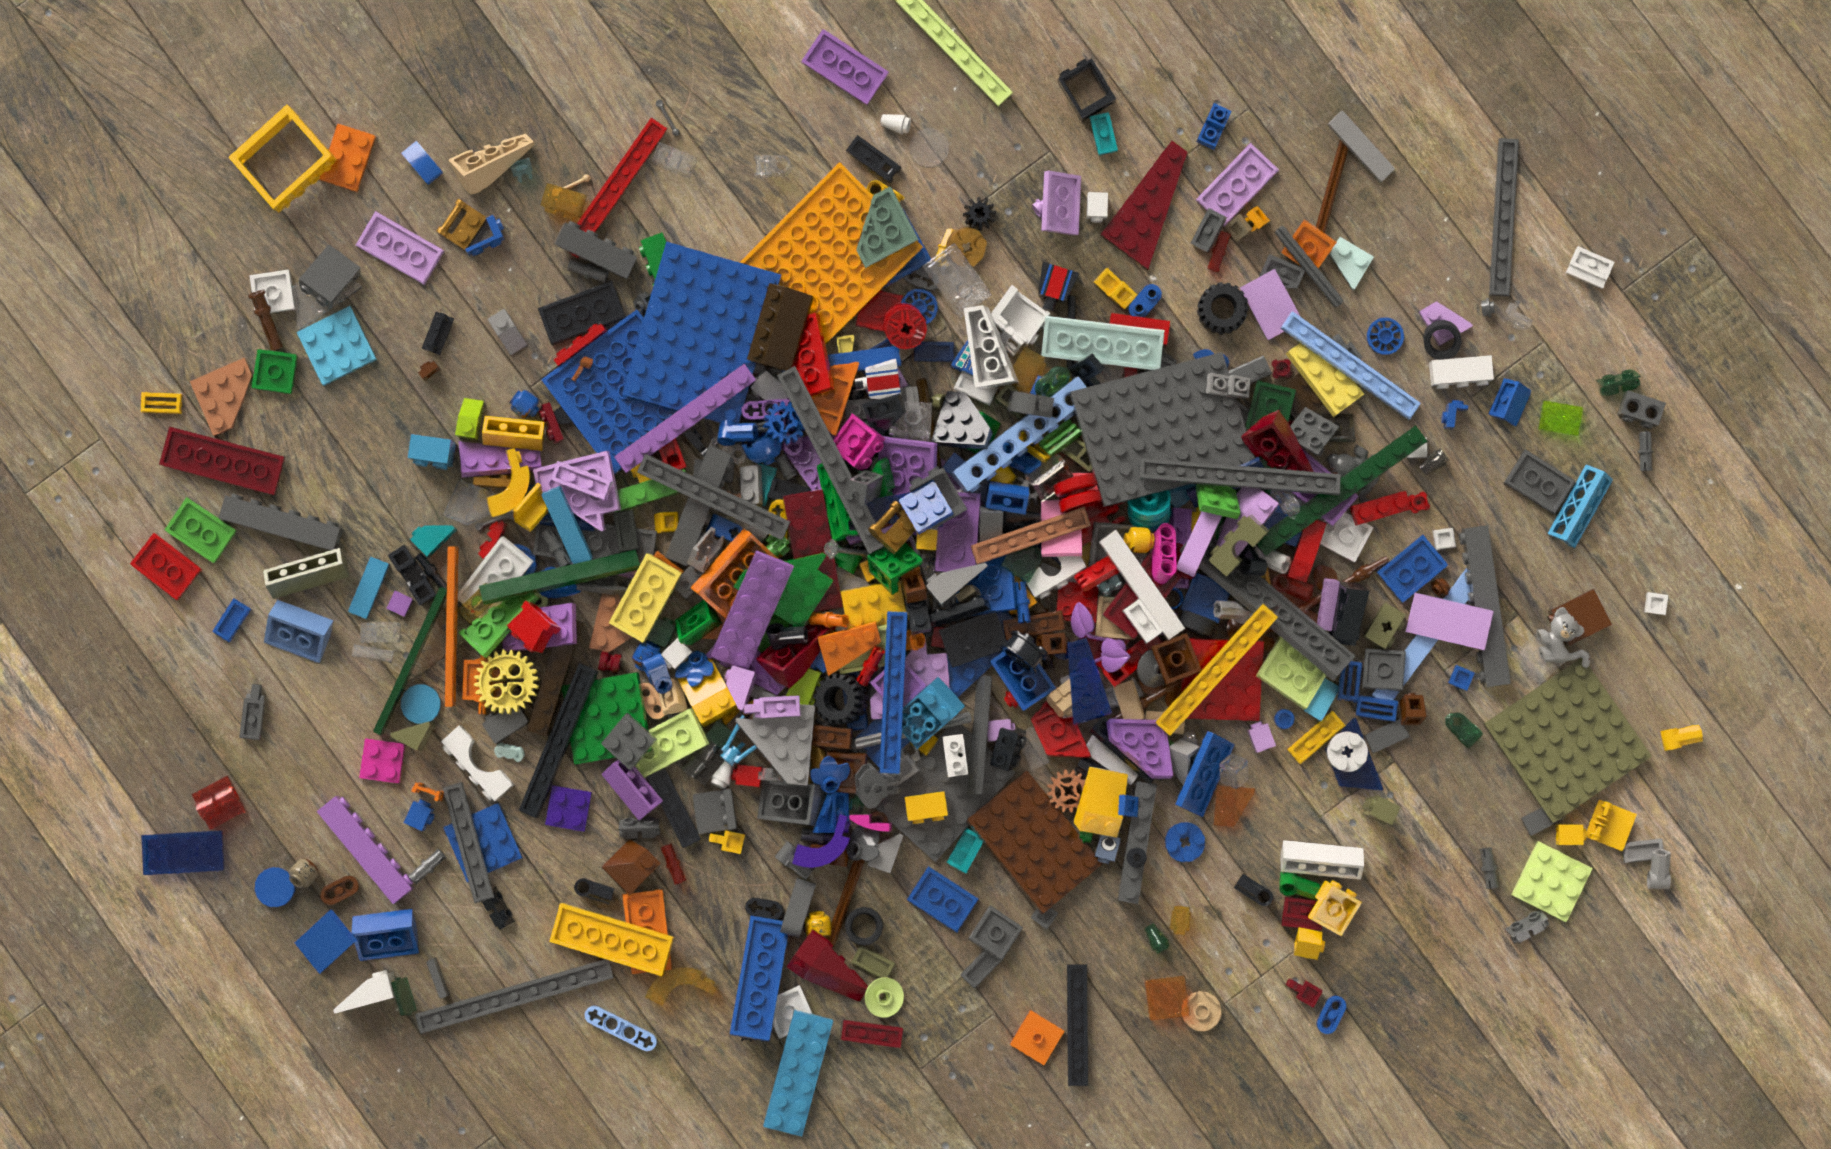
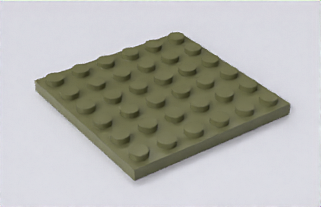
[1484,658,1652,824]

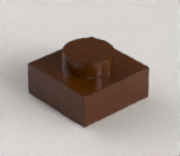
[418,361,441,381]

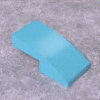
[1304,678,1339,721]

